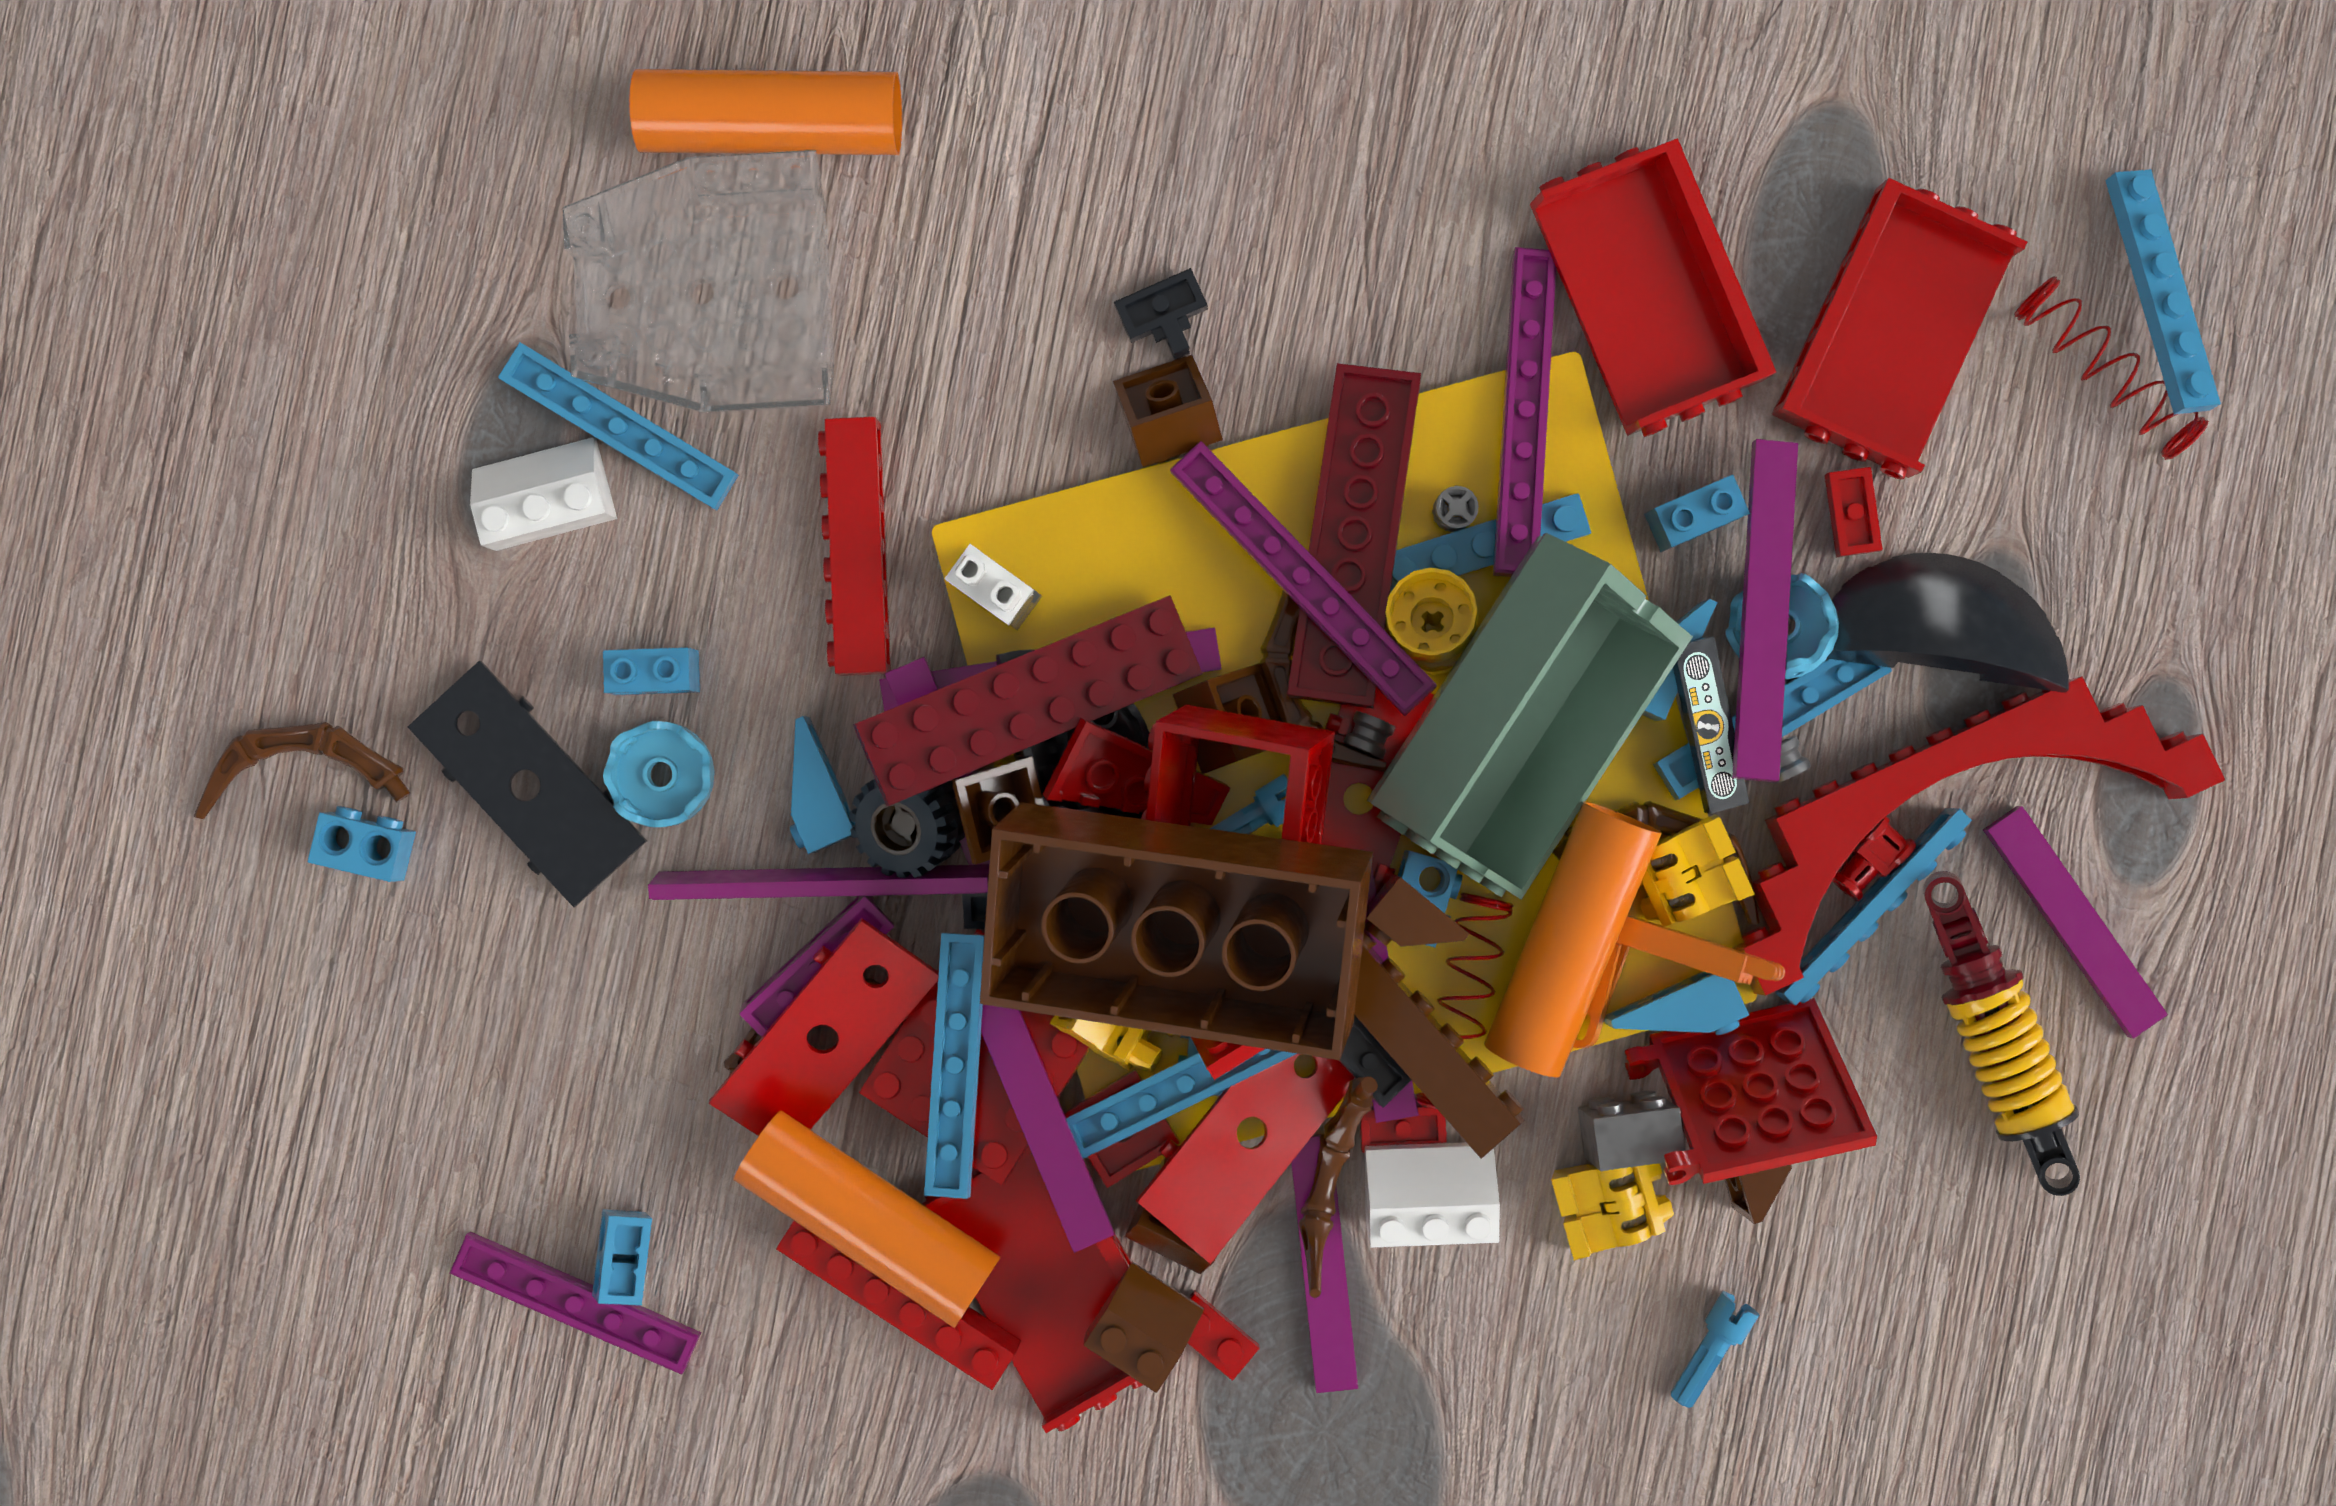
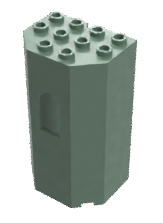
[1367,533,1692,899]

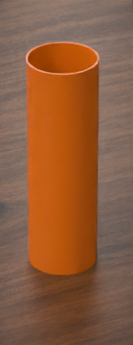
[629,69,902,155]
[1484,801,1662,1078]
[734,1111,1000,1328]

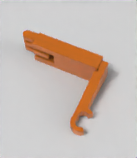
[1573,916,1785,1048]

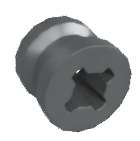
[1432,486,1479,532]
[1343,711,1396,759]
[1771,735,1811,784]

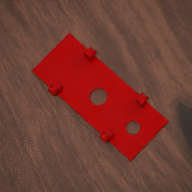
[1322,687,1434,893]
[709,918,939,1136]
[1136,1054,1355,1264]

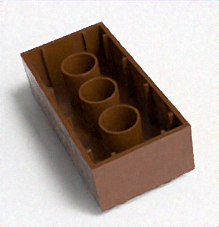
[980,802,1373,1060]

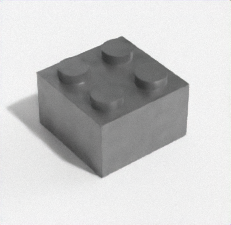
[1578,1091,1686,1171]

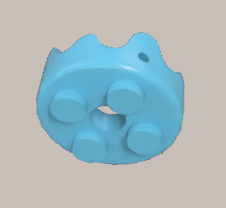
[1725,573,1839,679]
[603,721,715,827]

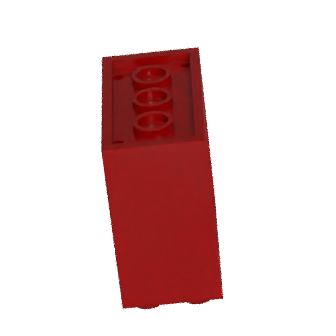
[1141,705,1335,844]

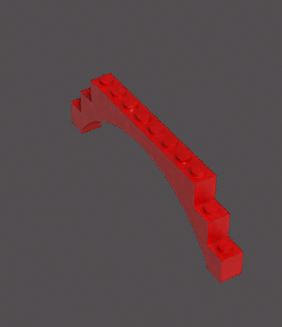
[1732,676,2225,996]

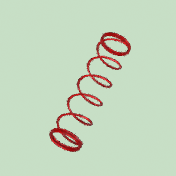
[2014,276,2209,460]
[1415,893,1514,1109]

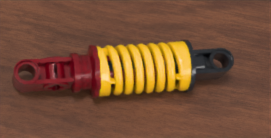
[1923,871,2080,1196]

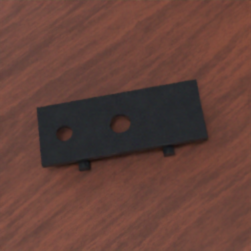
[407,661,647,908]

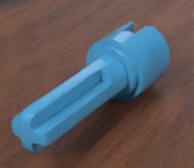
[1210,774,1288,834]
[1671,1291,1760,1408]

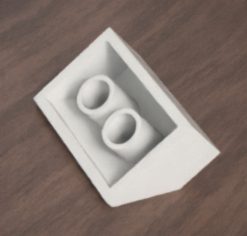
[470,437,617,551]
[1365,1142,1500,1248]

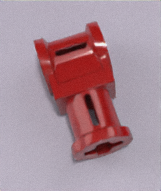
[1832,816,1917,902]

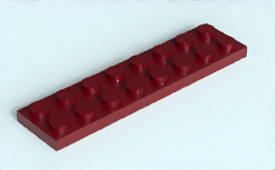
[1287,363,1421,709]
[853,595,1203,806]

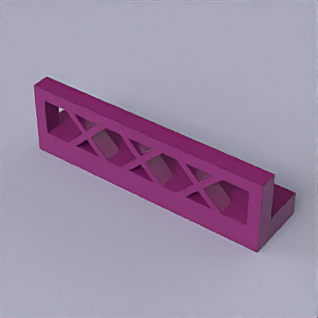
[739,896,894,1037]

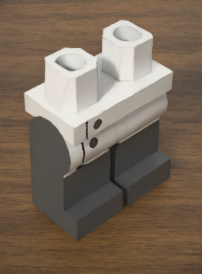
[944,544,1042,631]

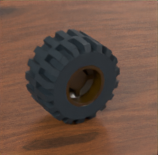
[849,779,966,878]

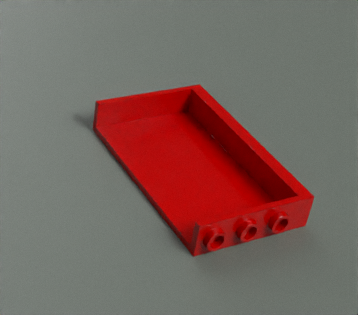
[1530,138,1777,437]
[1772,178,2028,480]
[922,1146,1143,1433]

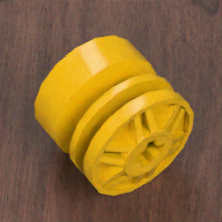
[1385,567,1478,675]

